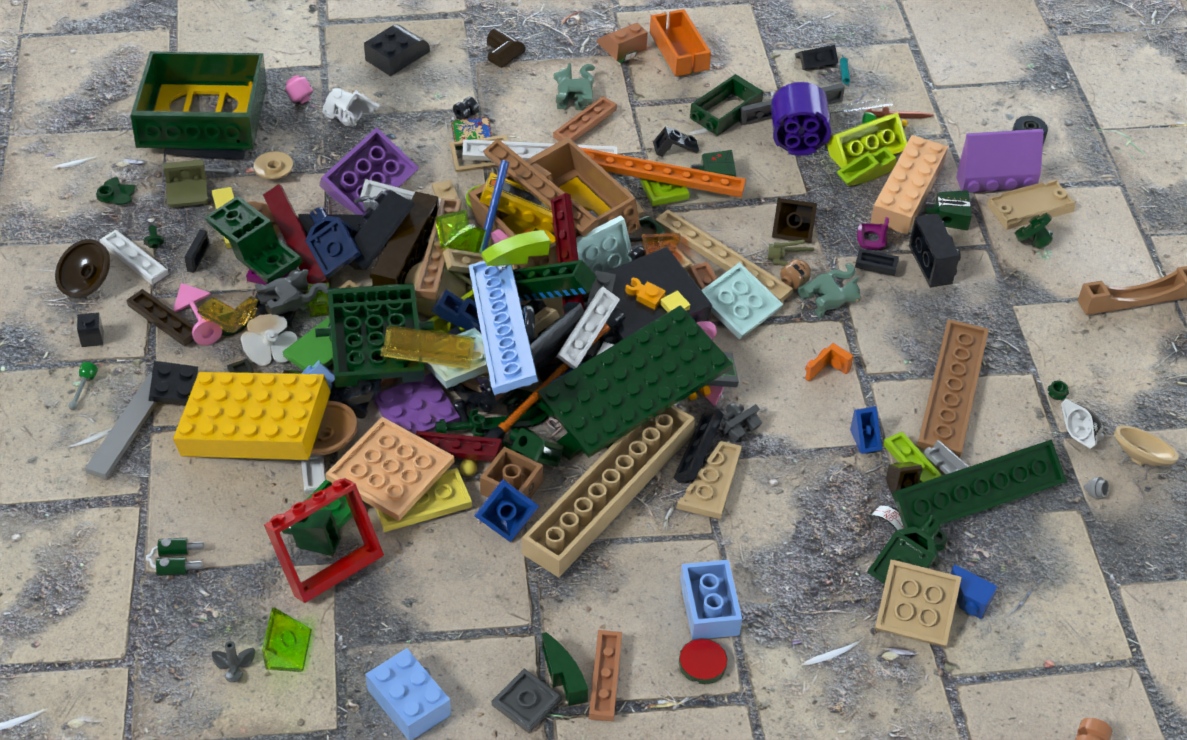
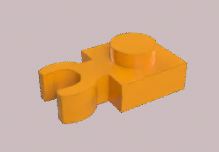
[625,277,666,310]

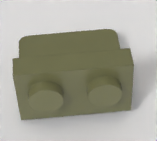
[163,159,208,207]

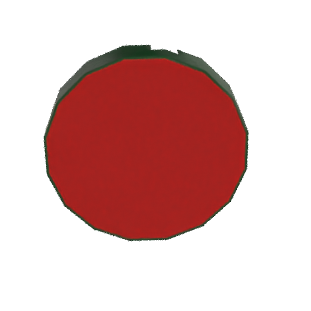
[679,638,728,685]

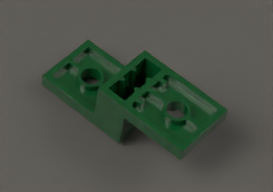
[205,196,303,284]

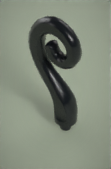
[521,305,535,343]

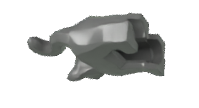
[255,269,330,315]

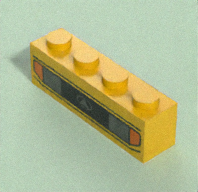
[479,172,554,233]

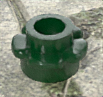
[1047,380,1069,400]

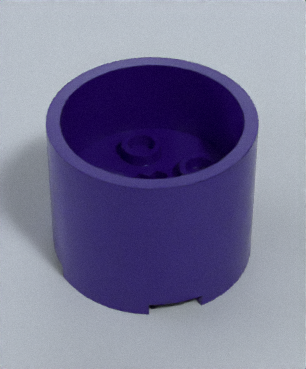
[771,82,831,156]

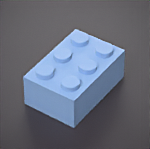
[680,560,742,640]
[365,648,451,740]

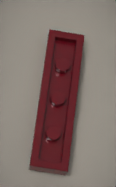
[416,431,503,462]

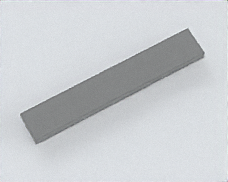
[85,372,158,479]

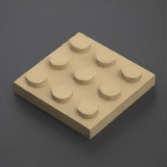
[874,559,962,648]

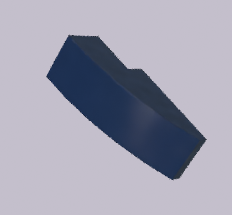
[431,289,481,333]

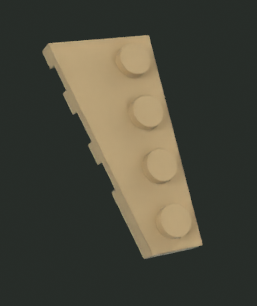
[676,441,742,520]

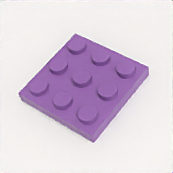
[373,373,460,435]

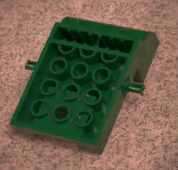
[315,283,434,387]

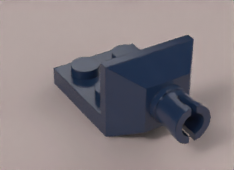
[305,207,362,278]

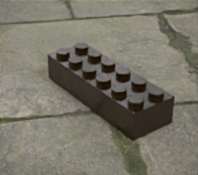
[370,191,439,286]

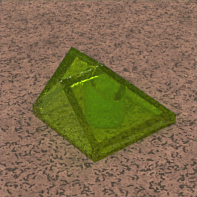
[436,209,486,253]

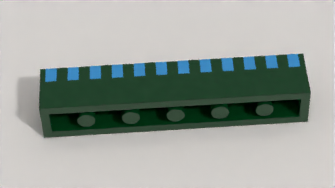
[513,260,596,301]

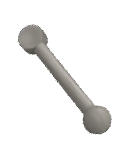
[205,167,235,176]

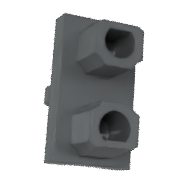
[720,403,762,442]

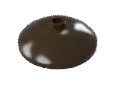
[55,239,110,298]

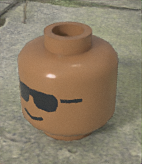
[780,259,811,289]

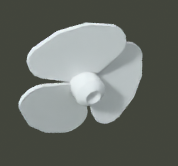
[241,314,298,366]

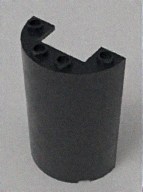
[448,300,585,412]

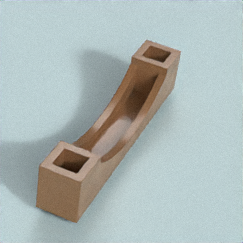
[1077,266,1187,315]

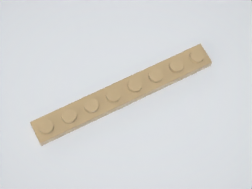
[655,210,793,302]

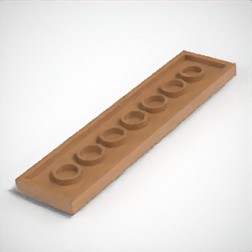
[917,319,989,458]

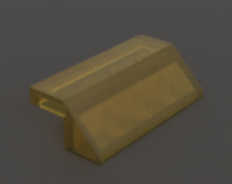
[381,325,476,369]

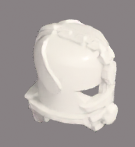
[322,88,380,127]

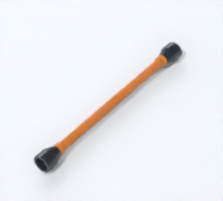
[483,306,626,440]

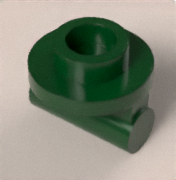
[143,225,164,248]

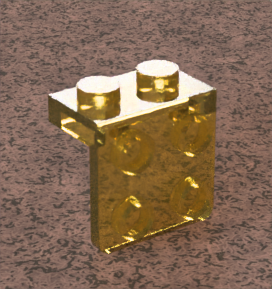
[197,296,258,333]

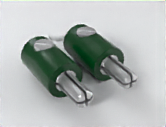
[146,537,205,576]

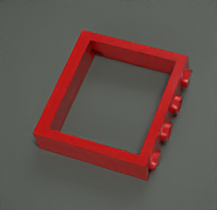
[264,478,384,603]

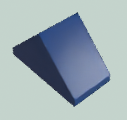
[850,406,882,454]

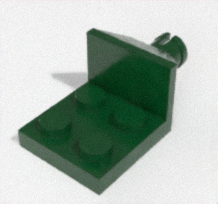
[867,515,944,585]

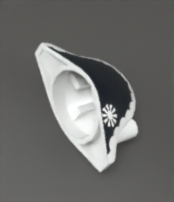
[1061,399,1104,449]

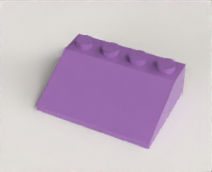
[319,127,419,215]
[956,129,1044,192]

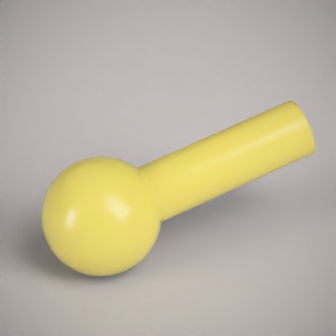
[459,459,477,477]

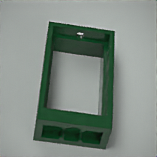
[690,74,764,136]

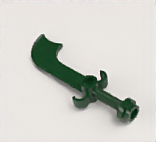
[435,405,548,437]

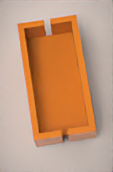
[650,9,711,77]

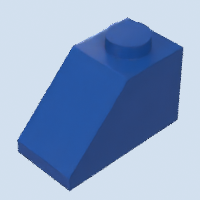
[951,564,997,619]

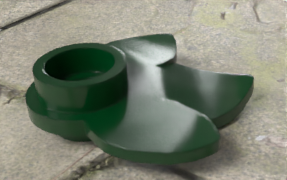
[96,177,135,205]

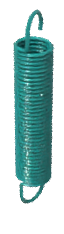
[840,55,850,87]

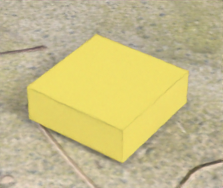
[660,290,690,312]

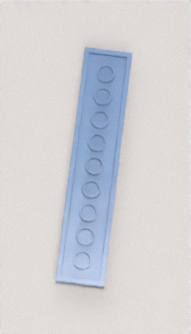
[469,261,538,395]

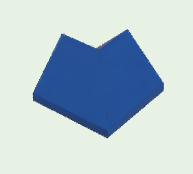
[474,479,539,542]

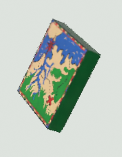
[451,117,492,150]

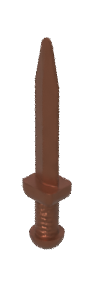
[865,107,934,118]

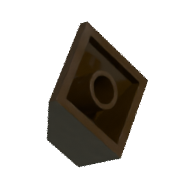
[772,198,817,243]

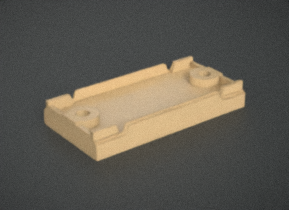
[986,179,1075,230]

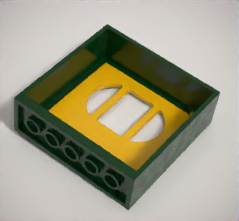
[130,51,267,150]

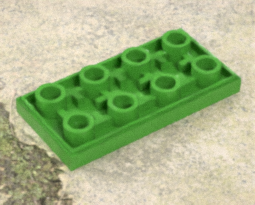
[282,317,333,371]

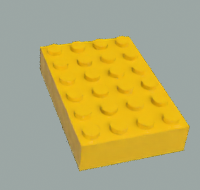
[173,372,331,460]

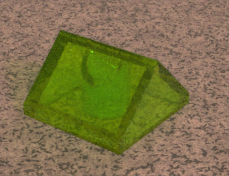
[262,607,312,672]

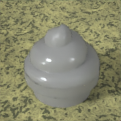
[1084,477,1109,499]

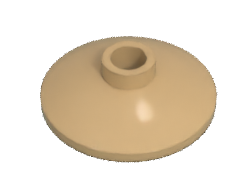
[254,151,293,179]

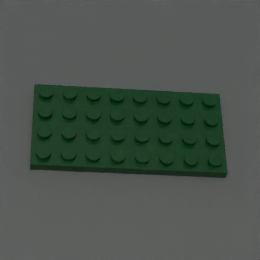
[537,305,733,458]

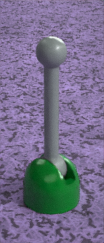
[68,362,98,410]

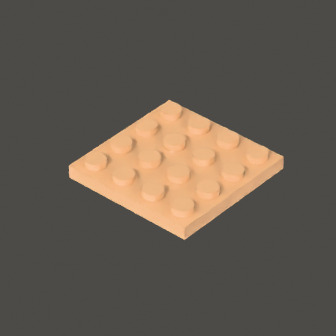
[325,417,455,521]

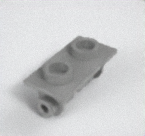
[924,440,969,474]

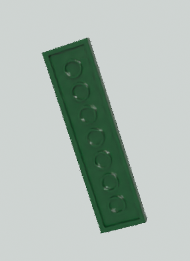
[892,439,1067,529]

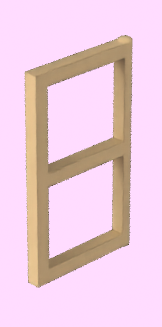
[449,135,508,172]

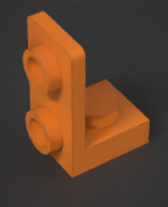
[805,343,854,381]

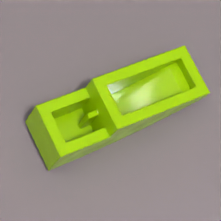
[837,146,897,186]
[481,230,550,266]

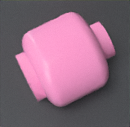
[285,75,313,104]

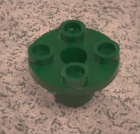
[1014,212,1053,249]

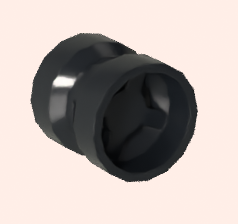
[453,96,479,119]

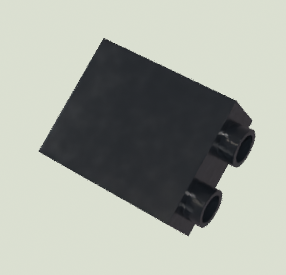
[583,247,712,348]

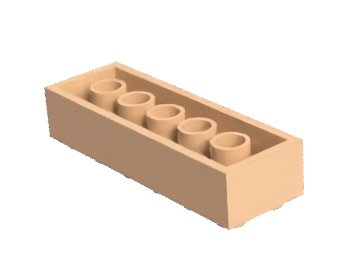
[870,135,948,235]

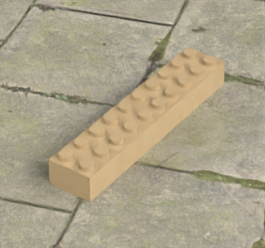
[522,405,695,578]

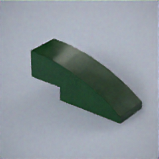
[542,632,588,706]

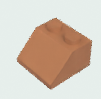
[597,23,648,61]

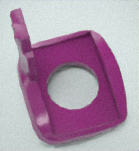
[857,217,889,250]

